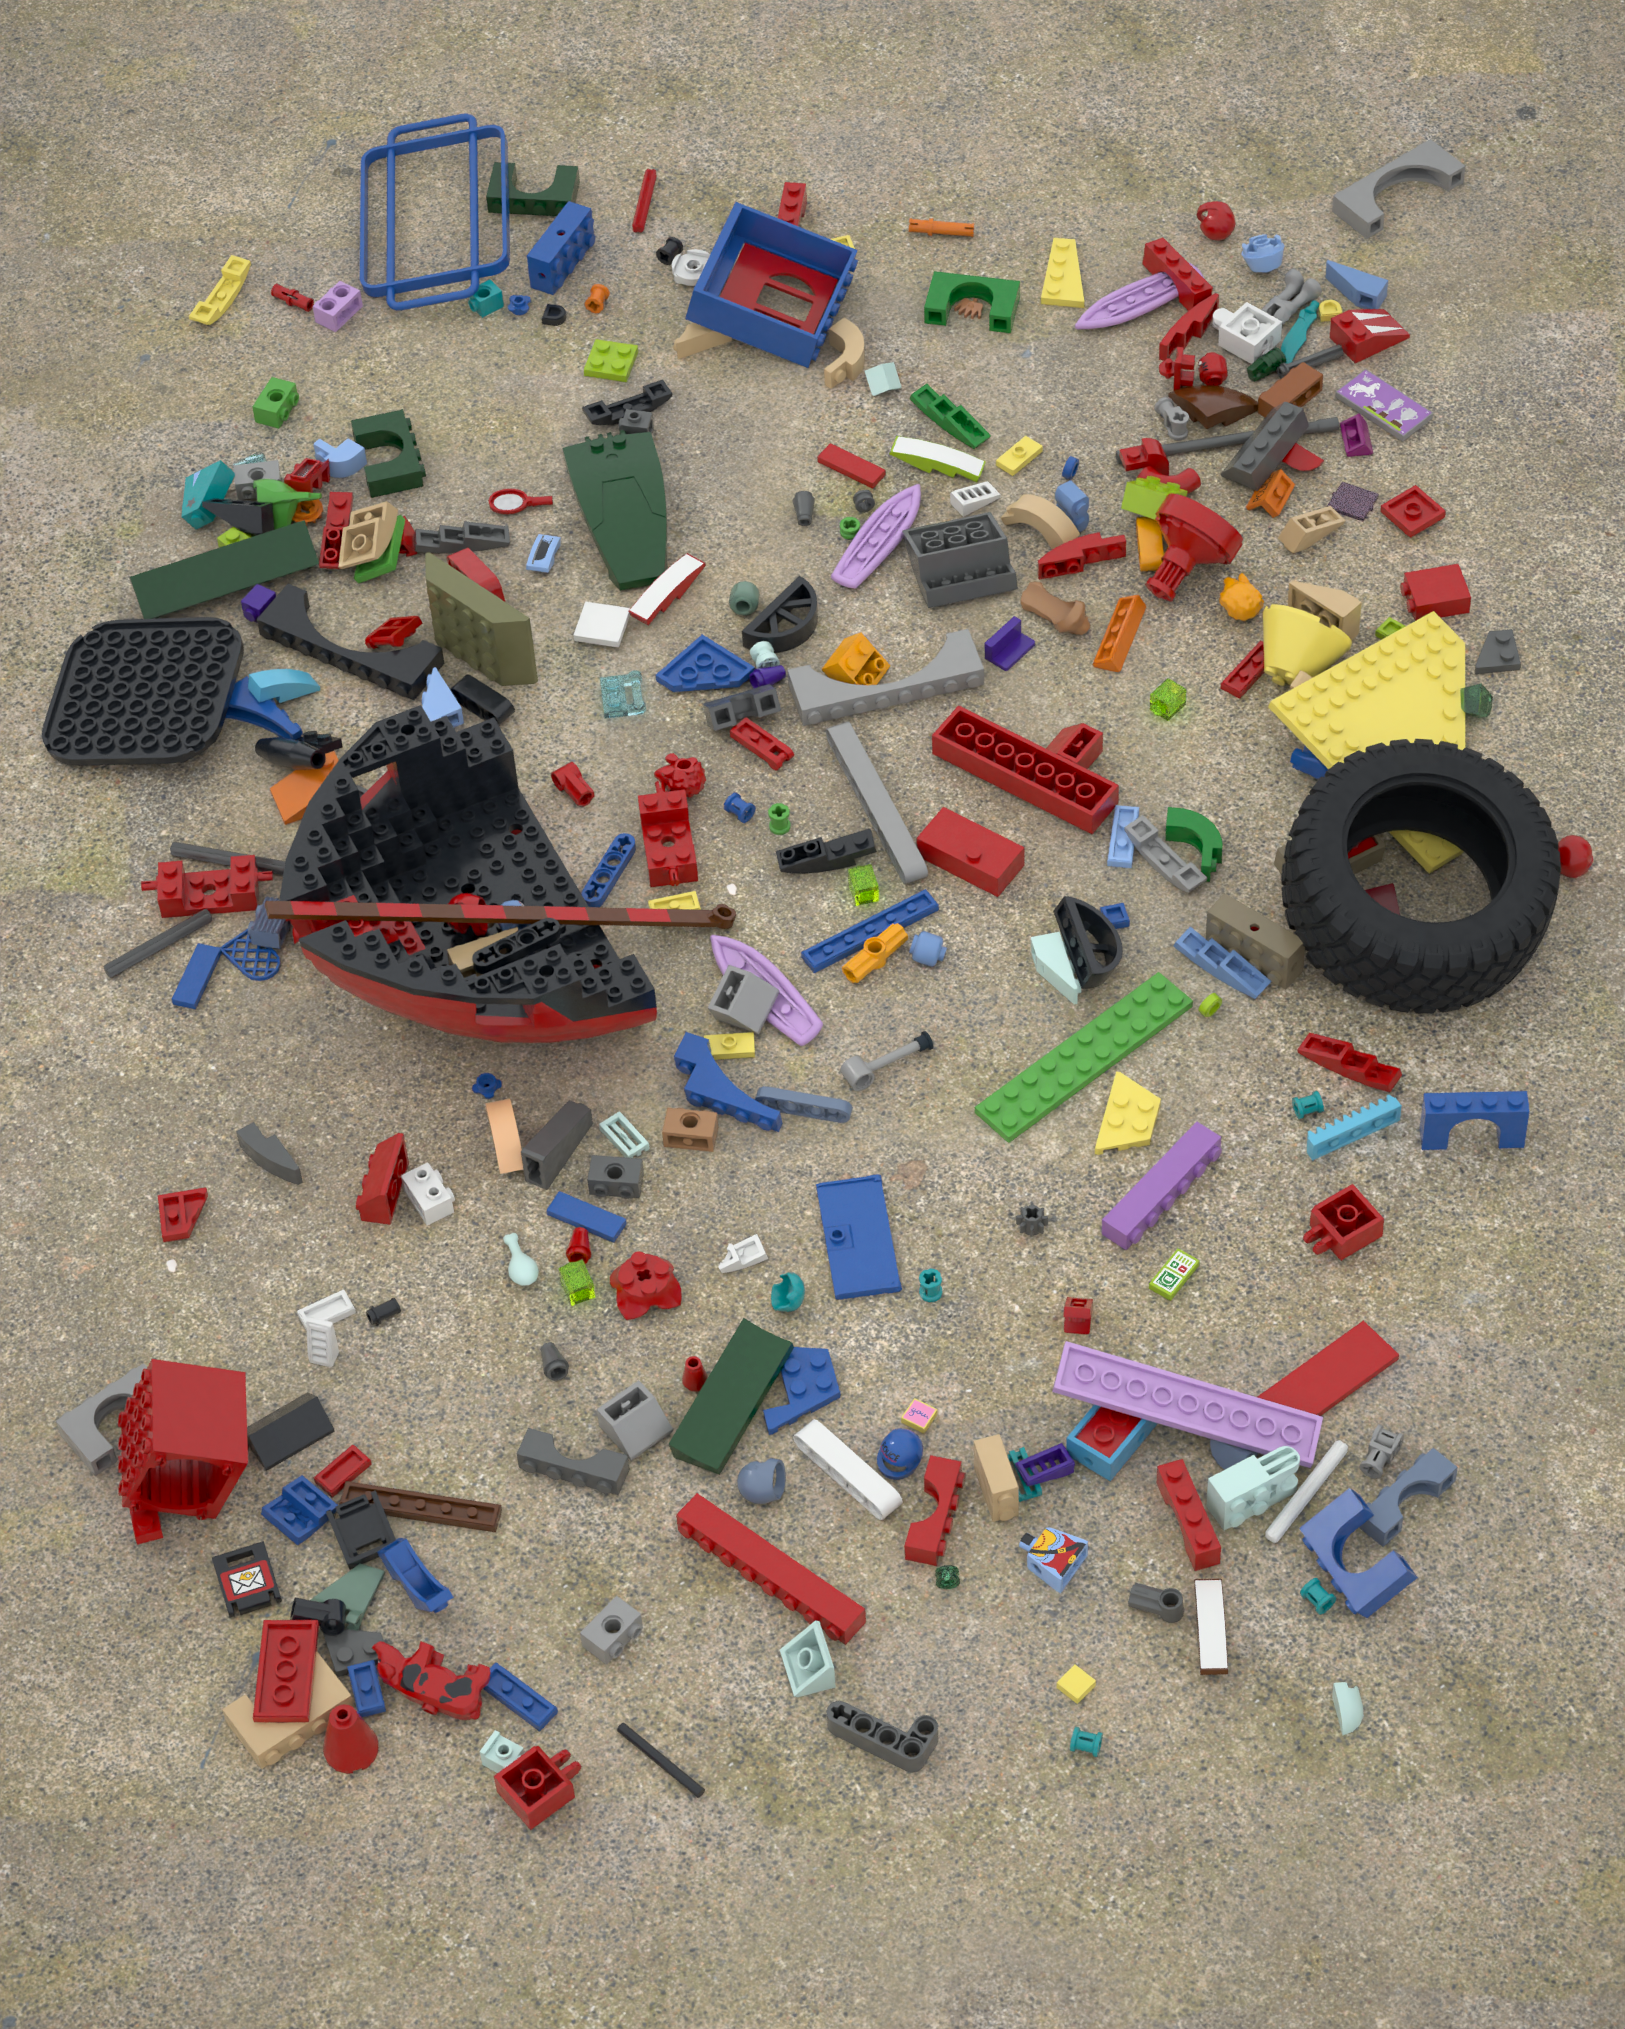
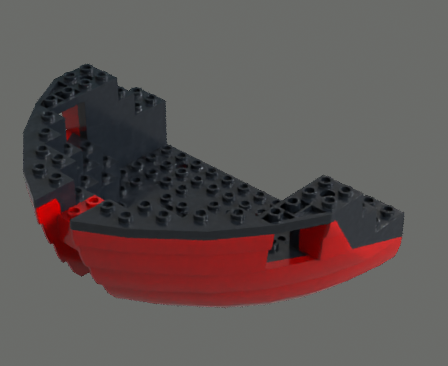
[279,705,657,1043]

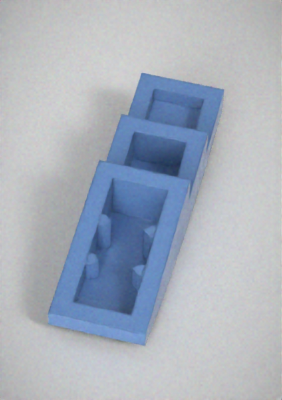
[1173,927,1271,999]

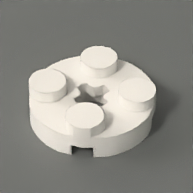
[672,249,710,286]

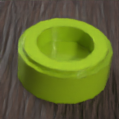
[1198,993,1222,1017]

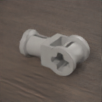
[1154,397,1189,440]
[1359,1424,1404,1479]

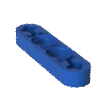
[581,833,636,908]

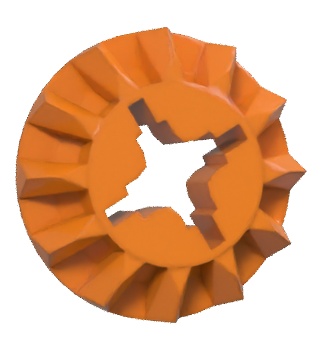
[292,500,324,526]

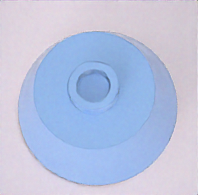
[1241,234,1285,273]

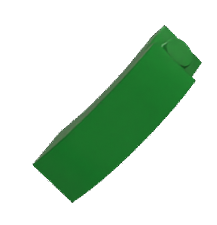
[1165,807,1223,882]

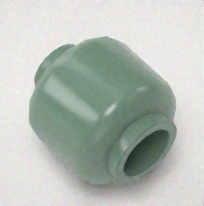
[729,581,760,616]

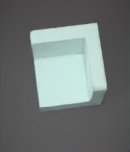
[865,362,901,396]

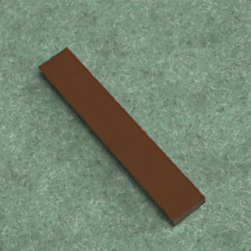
[339,1481,502,1532]

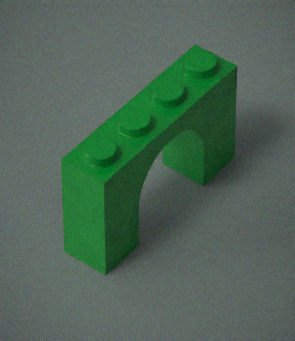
[924,271,1020,333]

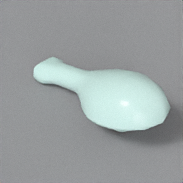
[503,1233,539,1286]

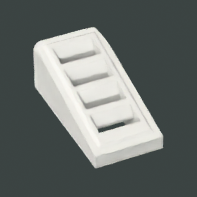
[950,481,1001,517]
[306,1317,339,1367]

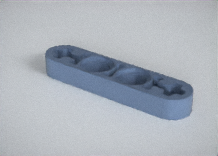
[755,1086,853,1123]

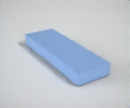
[1107,805,1139,868]

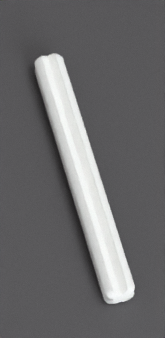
[1265,1440,1348,1543]

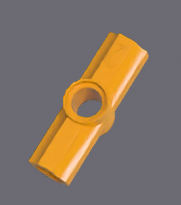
[842,923,908,983]

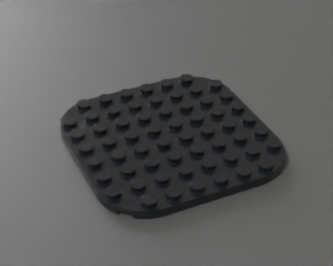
[42,617,244,766]

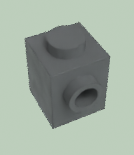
[619,409,654,434]

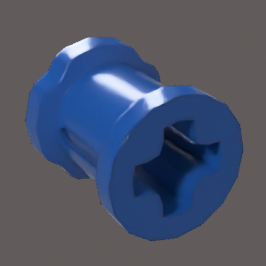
[724,792,756,823]

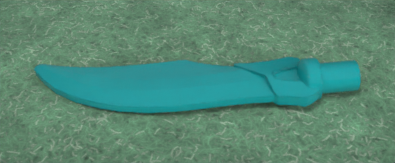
[1281,300,1320,364]

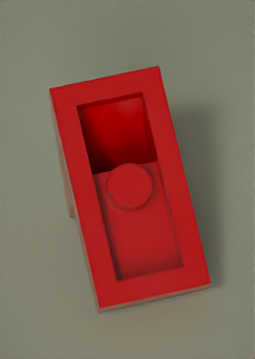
[1063,1297,1093,1334]

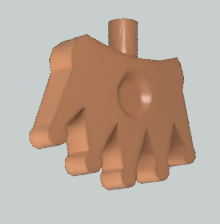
[954,298,983,319]

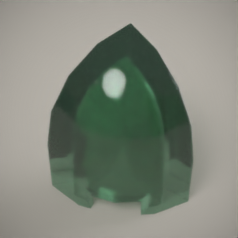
[1460,683,1493,718]

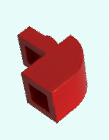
[1119,438,1169,475]

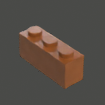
[1258,362,1323,417]

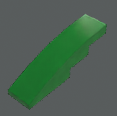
[910,383,991,449]

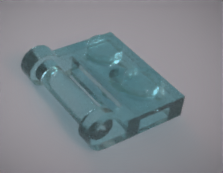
[600,670,646,719]

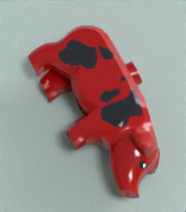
[372,1641,491,1720]

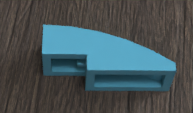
[248,669,320,703]

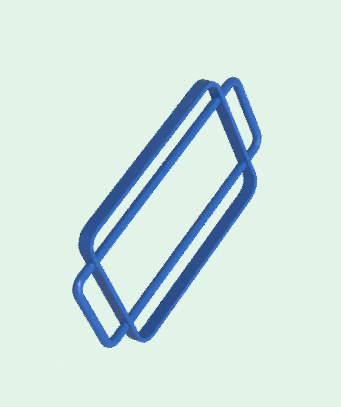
[360,113,510,311]

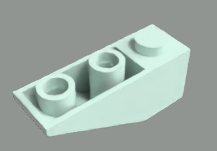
[1031,932,1081,1004]

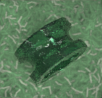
[935,1565,960,1589]

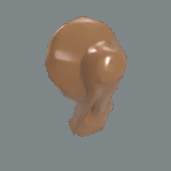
[1020,581,1090,635]

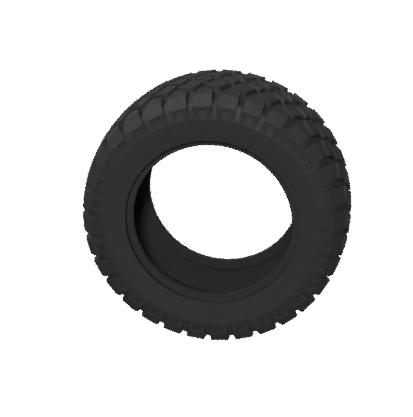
[1281,739,1561,1014]

